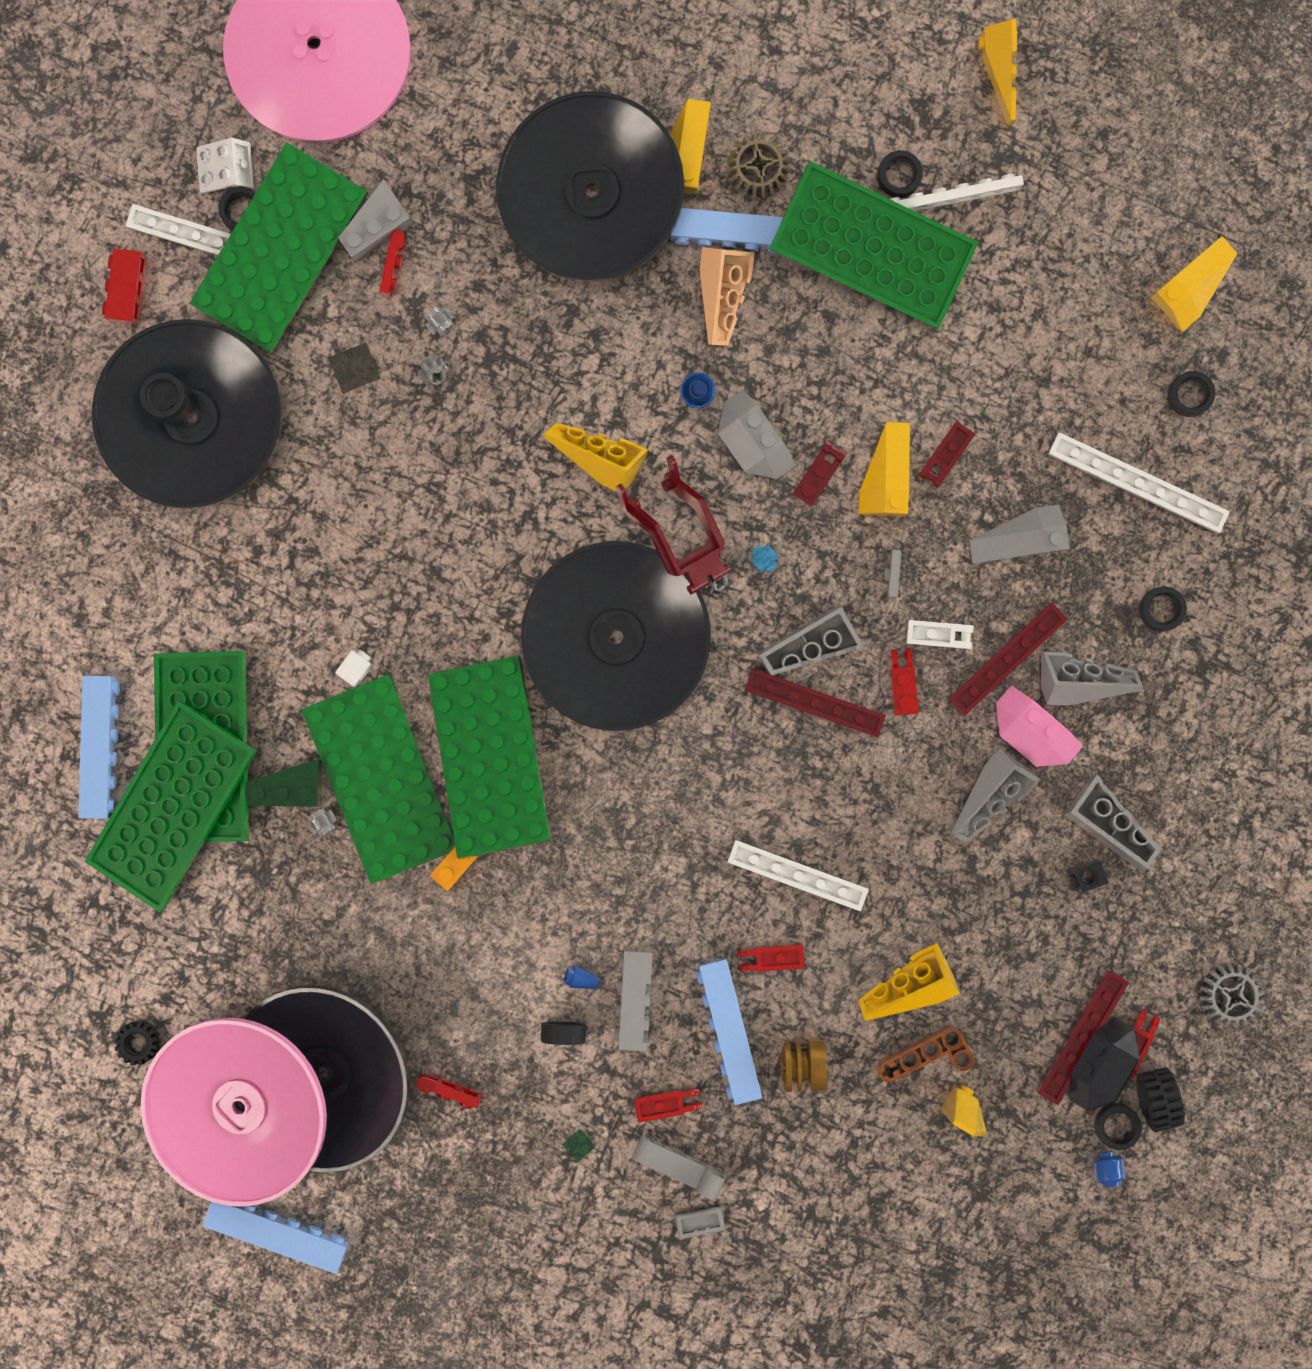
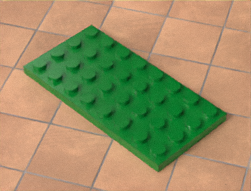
[189,142,368,354]
[769,161,979,329]
[154,651,249,842]
[428,655,552,860]
[301,674,455,884]
[84,701,257,913]

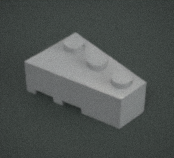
[338,179,413,263]

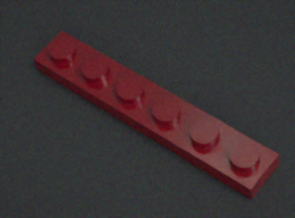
[948,602,1068,716]
[744,668,886,738]
[1037,970,1129,1105]

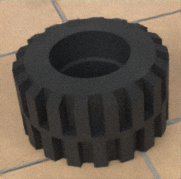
[1136,1067,1185,1132]

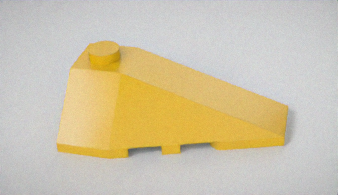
[1151,236,1238,333]

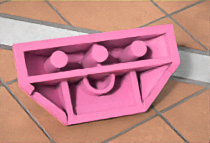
[996,685,1083,767]

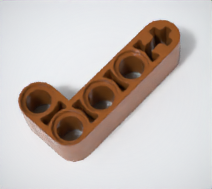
[876,1026,974,1082]

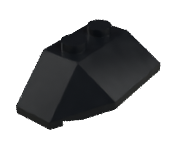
[1069,1017,1140,1112]

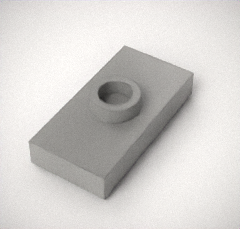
[884,550,902,599]
[675,1205,726,1240]

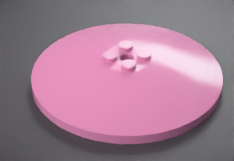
[223,0,411,143]
[141,1018,327,1206]

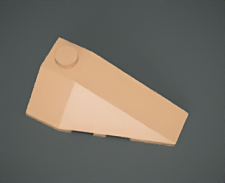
[700,247,755,345]

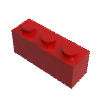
[102,248,146,326]

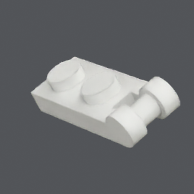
[906,620,974,649]

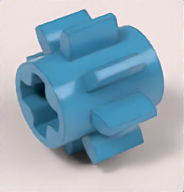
[750,544,779,573]

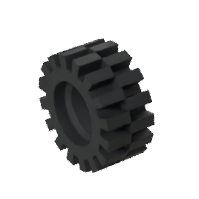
[114,1021,161,1066]

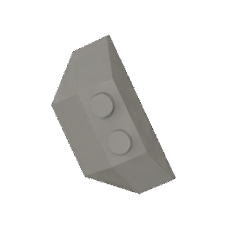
[718,389,796,480]

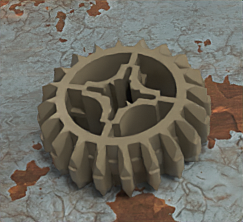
[727,134,790,198]

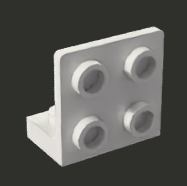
[196,138,254,194]

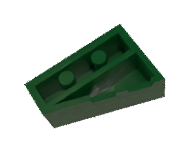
[246,759,322,807]

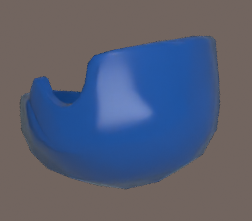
[681,372,716,408]

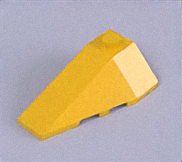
[978,19,1017,126]
[670,99,711,195]
[858,422,910,517]
[544,423,648,492]
[858,943,960,1021]
[941,1084,987,1137]

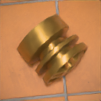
[780,1040,827,1092]

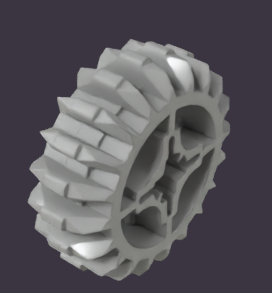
[1200,963,1265,1028]

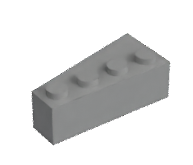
[756,606,865,675]
[1064,774,1161,871]
[615,949,653,1051]

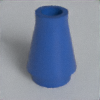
[563,965,600,990]

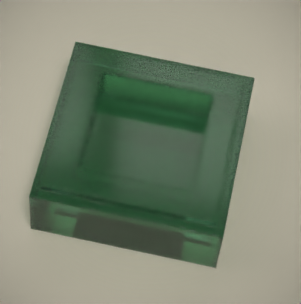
[562,1128,596,1162]

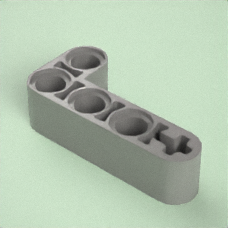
[631,1136,726,1201]

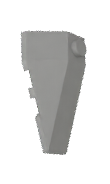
[969,504,1070,564]
[1041,652,1143,705]
[951,748,1041,842]

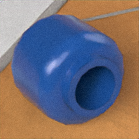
[1093,1151,1126,1187]

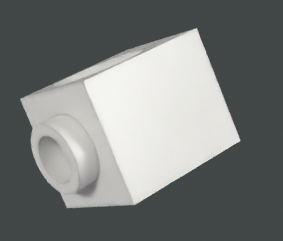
[335,650,373,687]

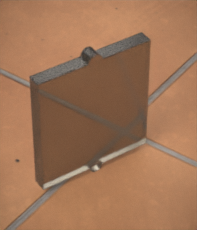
[328,343,381,394]

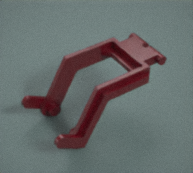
[616,455,731,595]

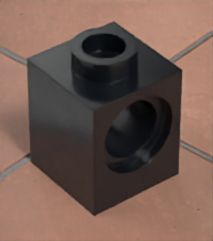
[1069,860,1109,893]

